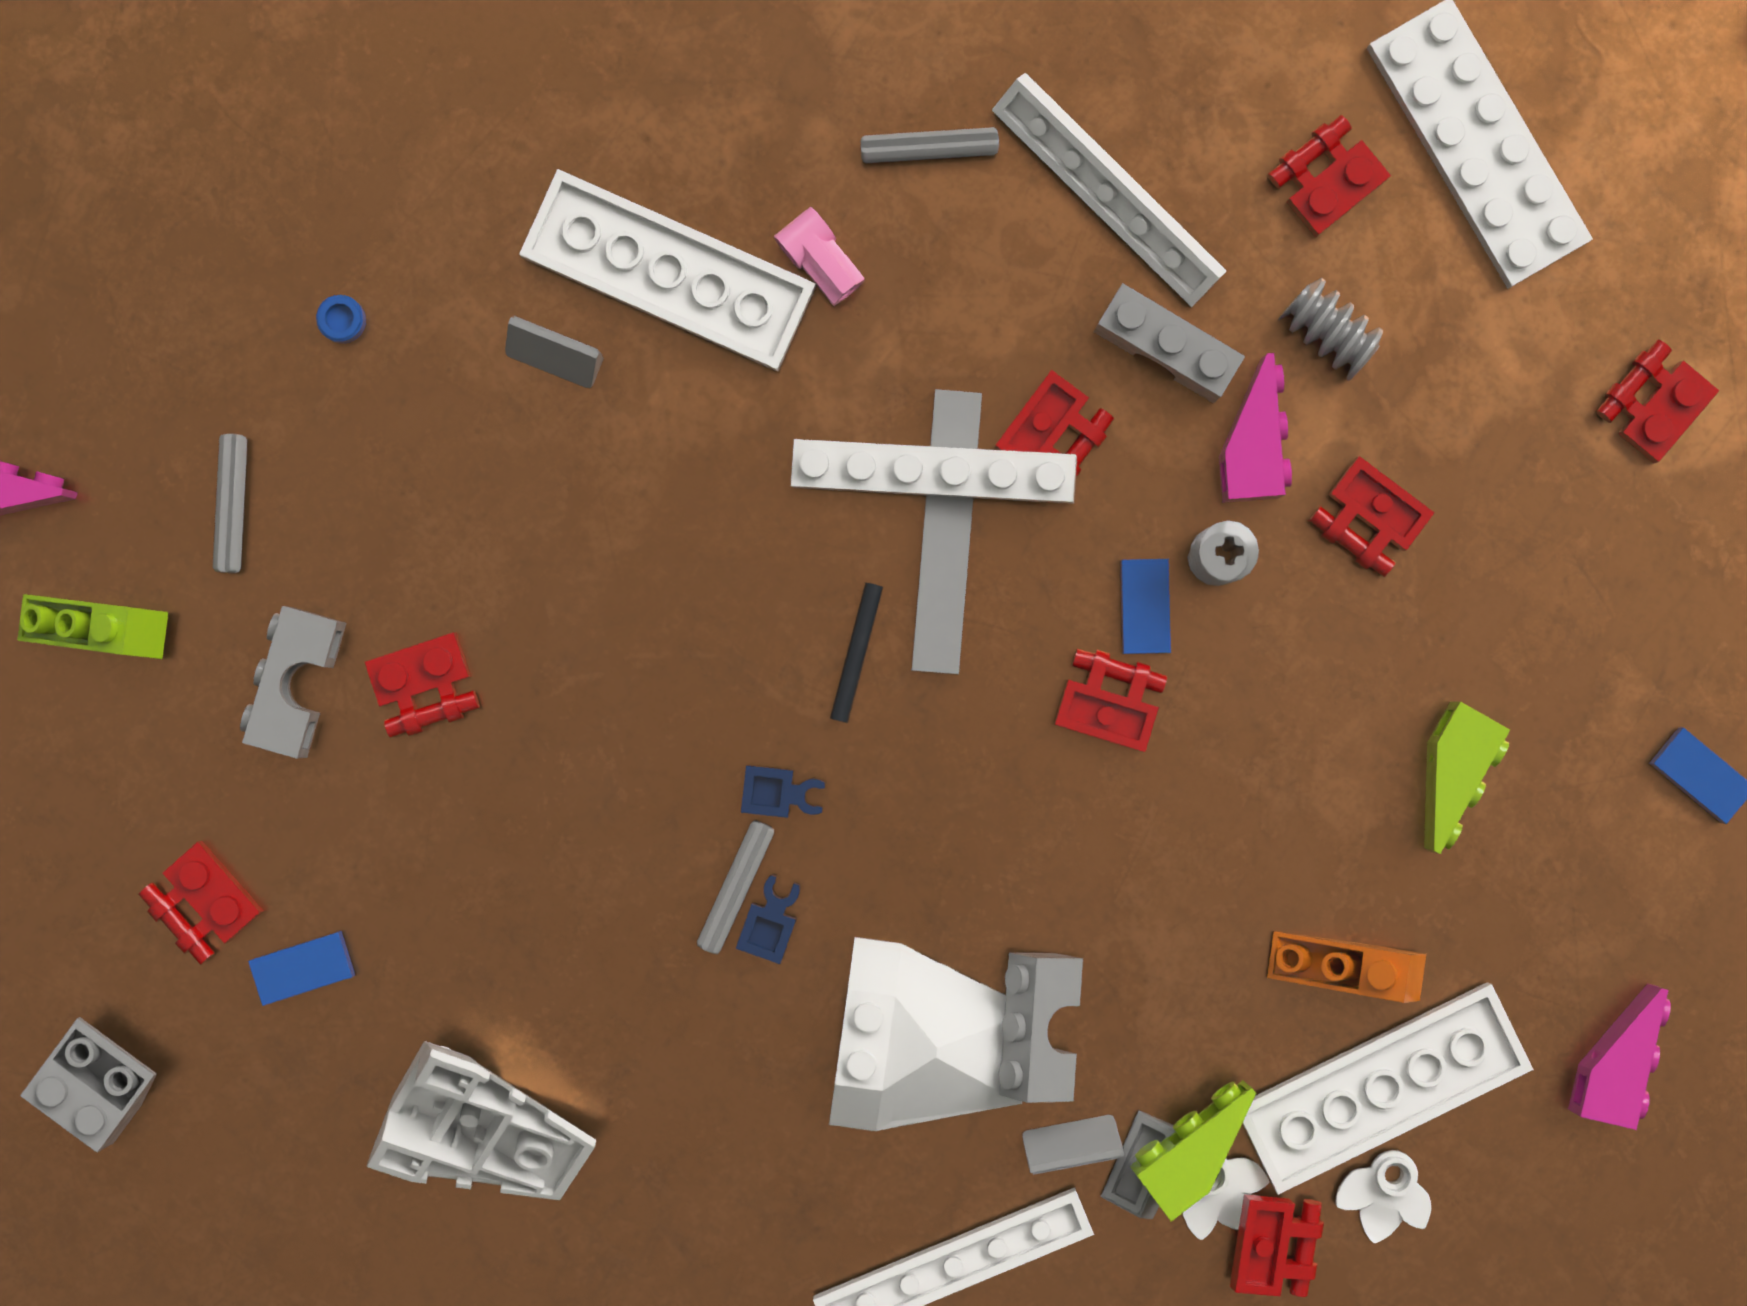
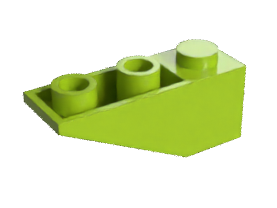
[17,594,168,659]
[1424,702,1510,854]
[1130,1080,1256,1222]

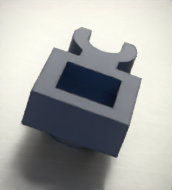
[741,765,825,818]
[736,874,800,964]

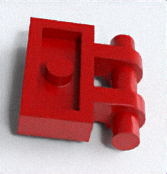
[1268,115,1391,238]
[1596,340,1719,464]
[994,370,1114,478]
[1309,456,1435,577]
[364,632,480,738]
[1054,648,1167,752]
[138,841,264,965]
[1230,1194,1324,1297]

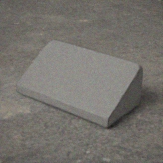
[505,316,604,388]
[1101,1111,1175,1219]
[1022,1115,1124,1175]

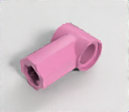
[773,207,865,306]

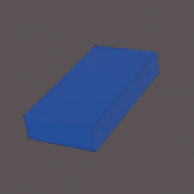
[1120,559,1171,654]
[1649,727,1747,824]
[248,931,355,1006]

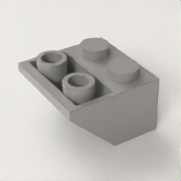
[20,1017,157,1153]

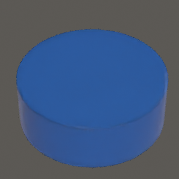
[316,295,366,344]

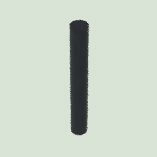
[830,582,883,723]

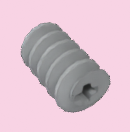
[1278,278,1383,381]
[1187,521,1259,586]

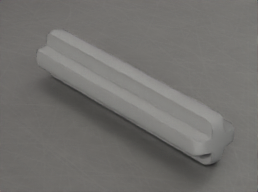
[860,127,999,163]
[213,434,247,573]
[697,821,774,954]

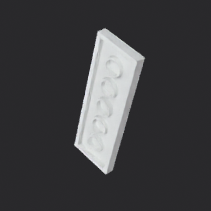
[1367,0,1593,289]
[519,169,816,372]
[1242,982,1534,1195]

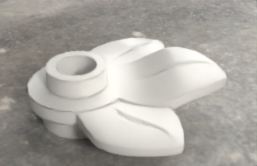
[1336,1150,1431,1243]
[1182,1157,1269,1240]

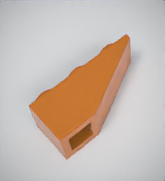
[1267,931,1426,1003]

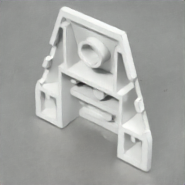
[829,937,1022,1131]
[367,1041,596,1200]

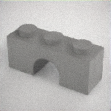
[1093,283,1245,404]
[240,606,347,759]
[999,953,1083,1103]

